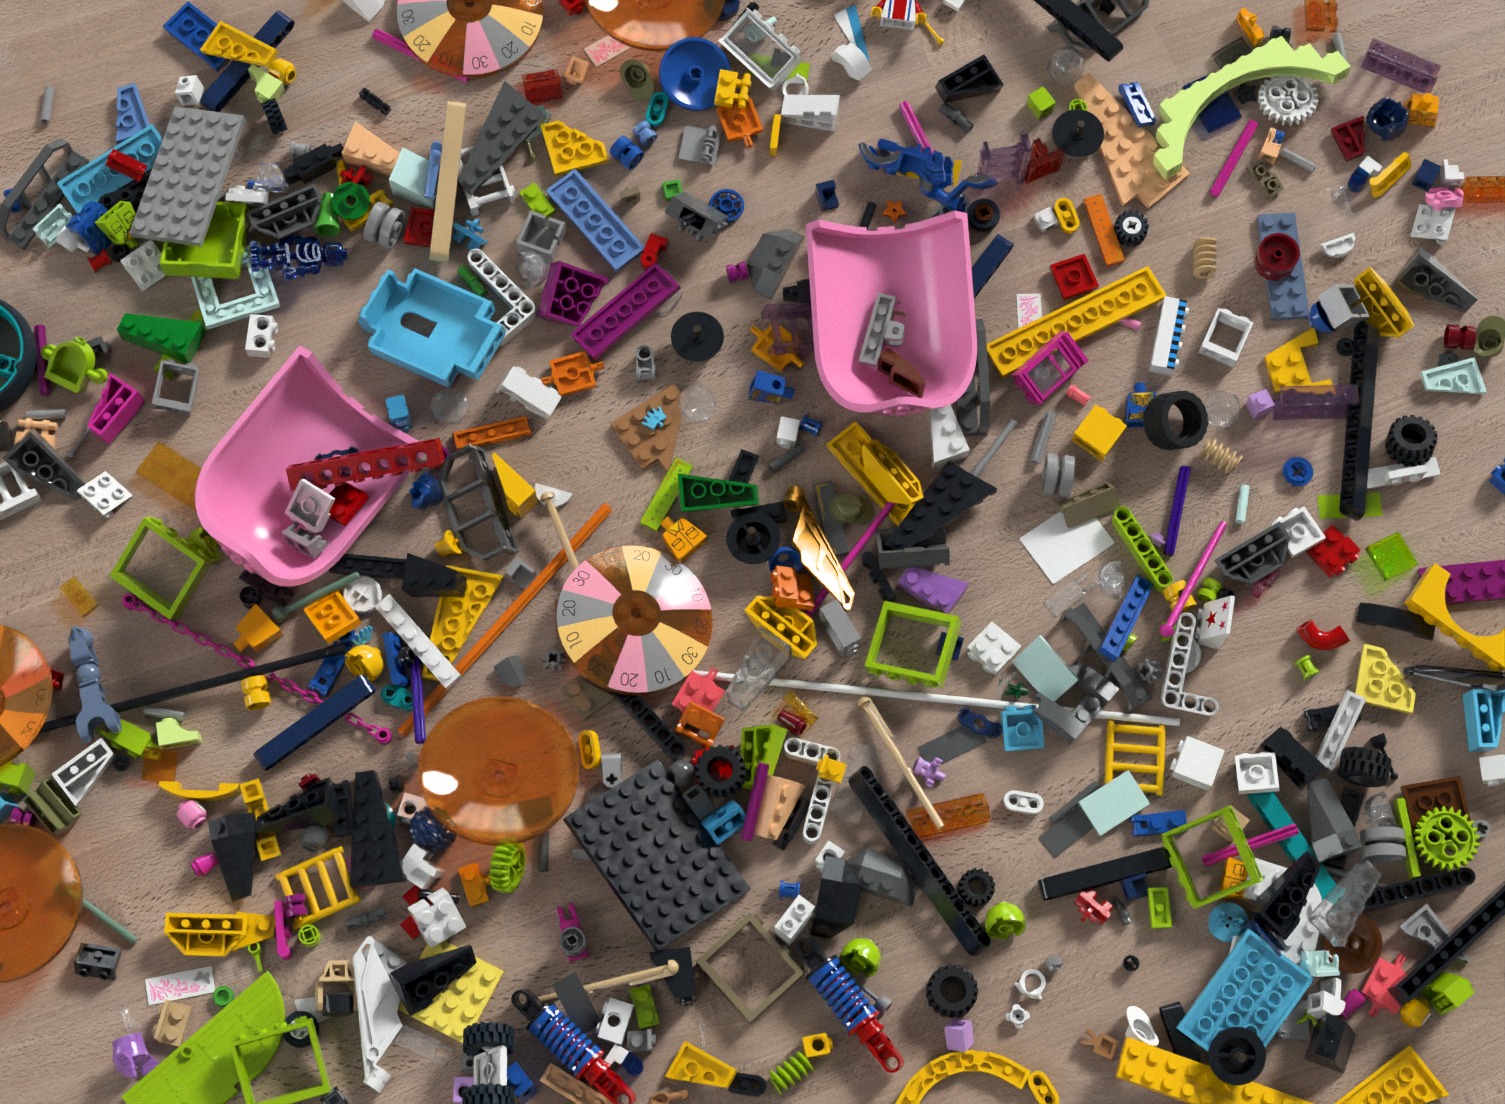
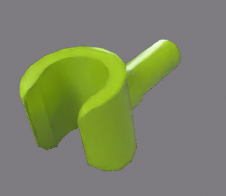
[248,942,263,972]

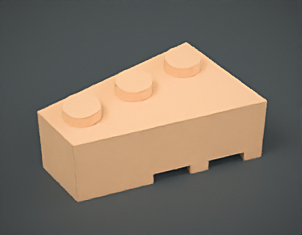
[342,121,400,177]
[754,774,806,840]

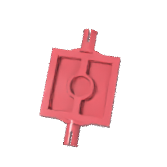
[671,667,725,728]
[1360,954,1406,1018]

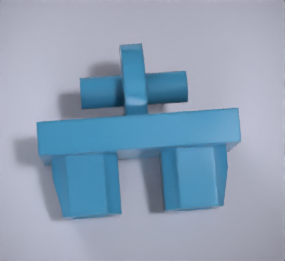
[452,219,488,250]

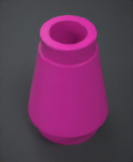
[190,851,219,877]
[1340,988,1366,1019]

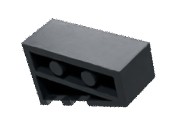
[401,553,467,597]
[1260,727,1325,790]

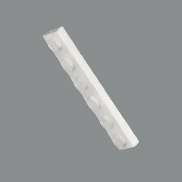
[375,594,462,690]

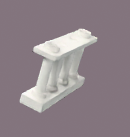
[458,146,516,217]
[0,462,42,520]

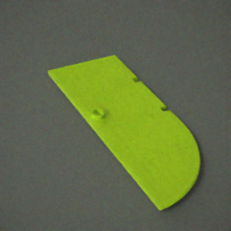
[121,971,285,1104]

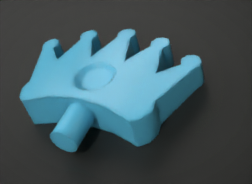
[642,406,666,430]
[351,626,373,647]

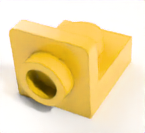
[816,754,847,784]

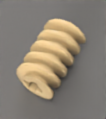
[1193,237,1217,279]
[1199,437,1243,474]

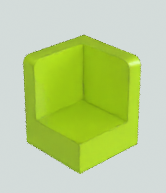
[1026,86,1056,120]

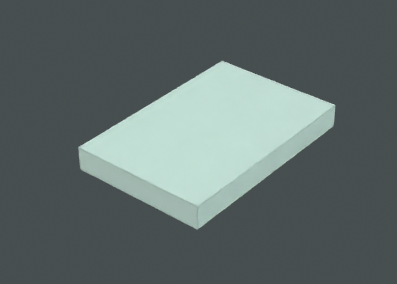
[1012,635,1080,702]
[1078,770,1150,836]

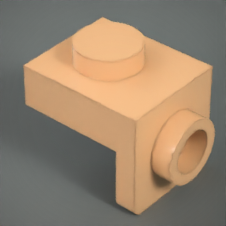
[562,56,590,85]

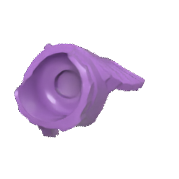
[112,1032,159,1078]

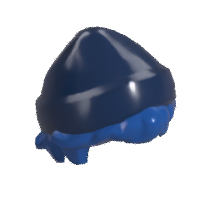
[409,472,441,510]

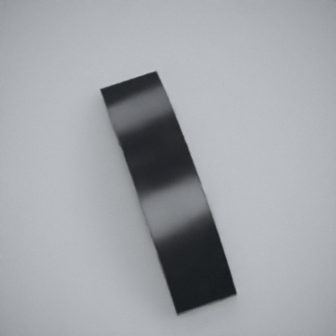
[1356,603,1436,641]

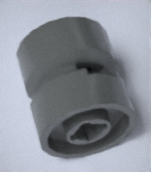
[559,927,587,957]

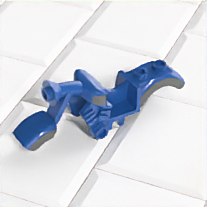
[858,138,999,212]

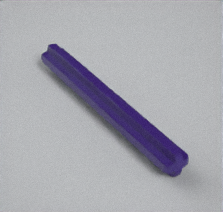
[1163,466,1190,556]
[410,655,426,744]

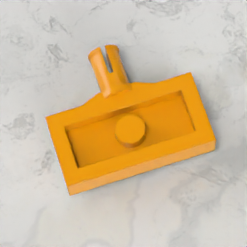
[1236,7,1264,48]
[458,862,491,908]

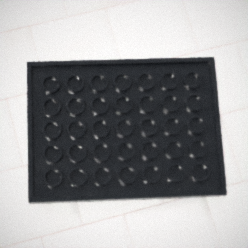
[563,760,751,952]

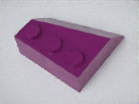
[537,261,609,327]

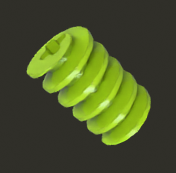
[769,1052,815,1095]

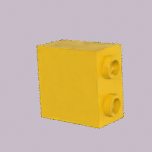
[1071,404,1127,462]

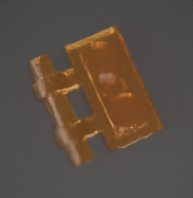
[1304,0,1338,33]

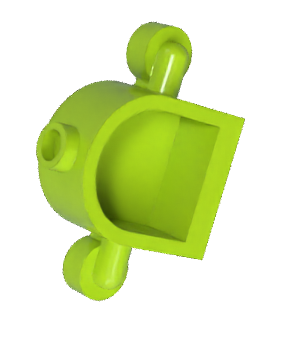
[41,337,108,393]

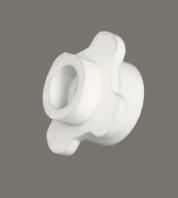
[1005,1004,1030,1029]

